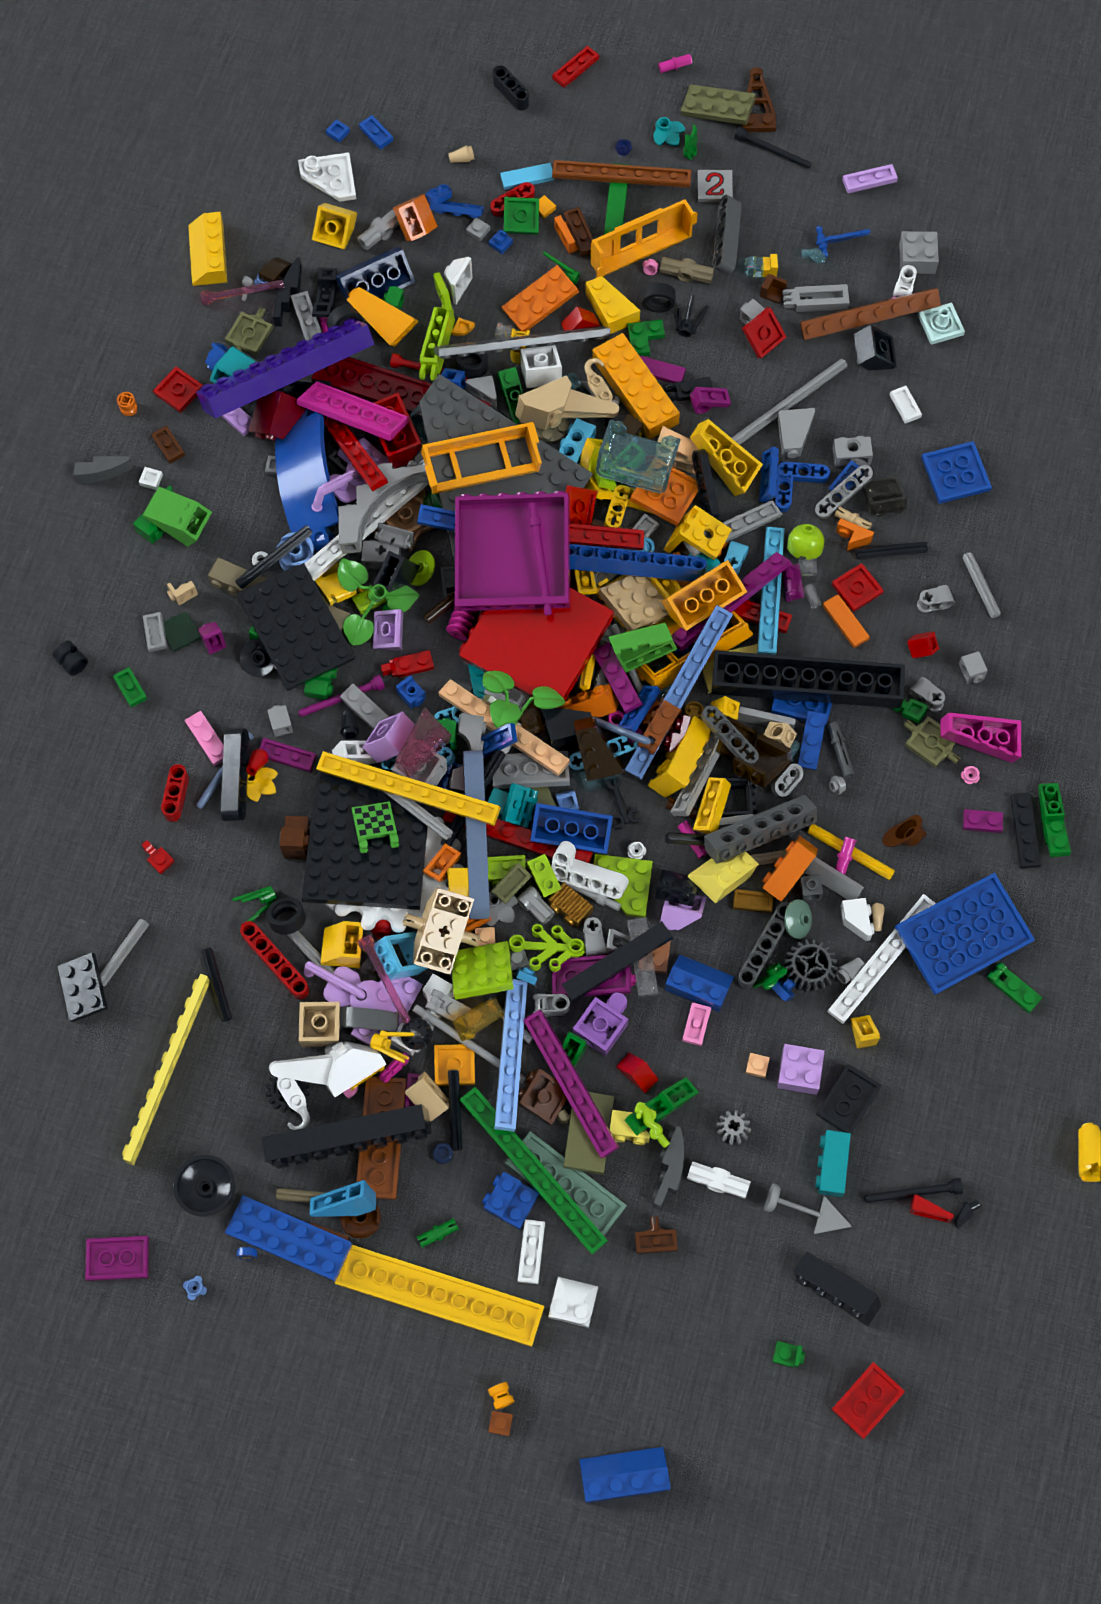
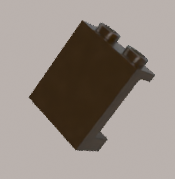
[733,734,792,788]

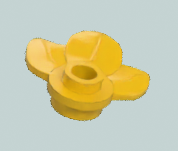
[247,767,278,802]

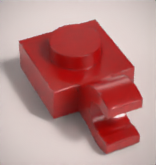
[141,840,175,875]

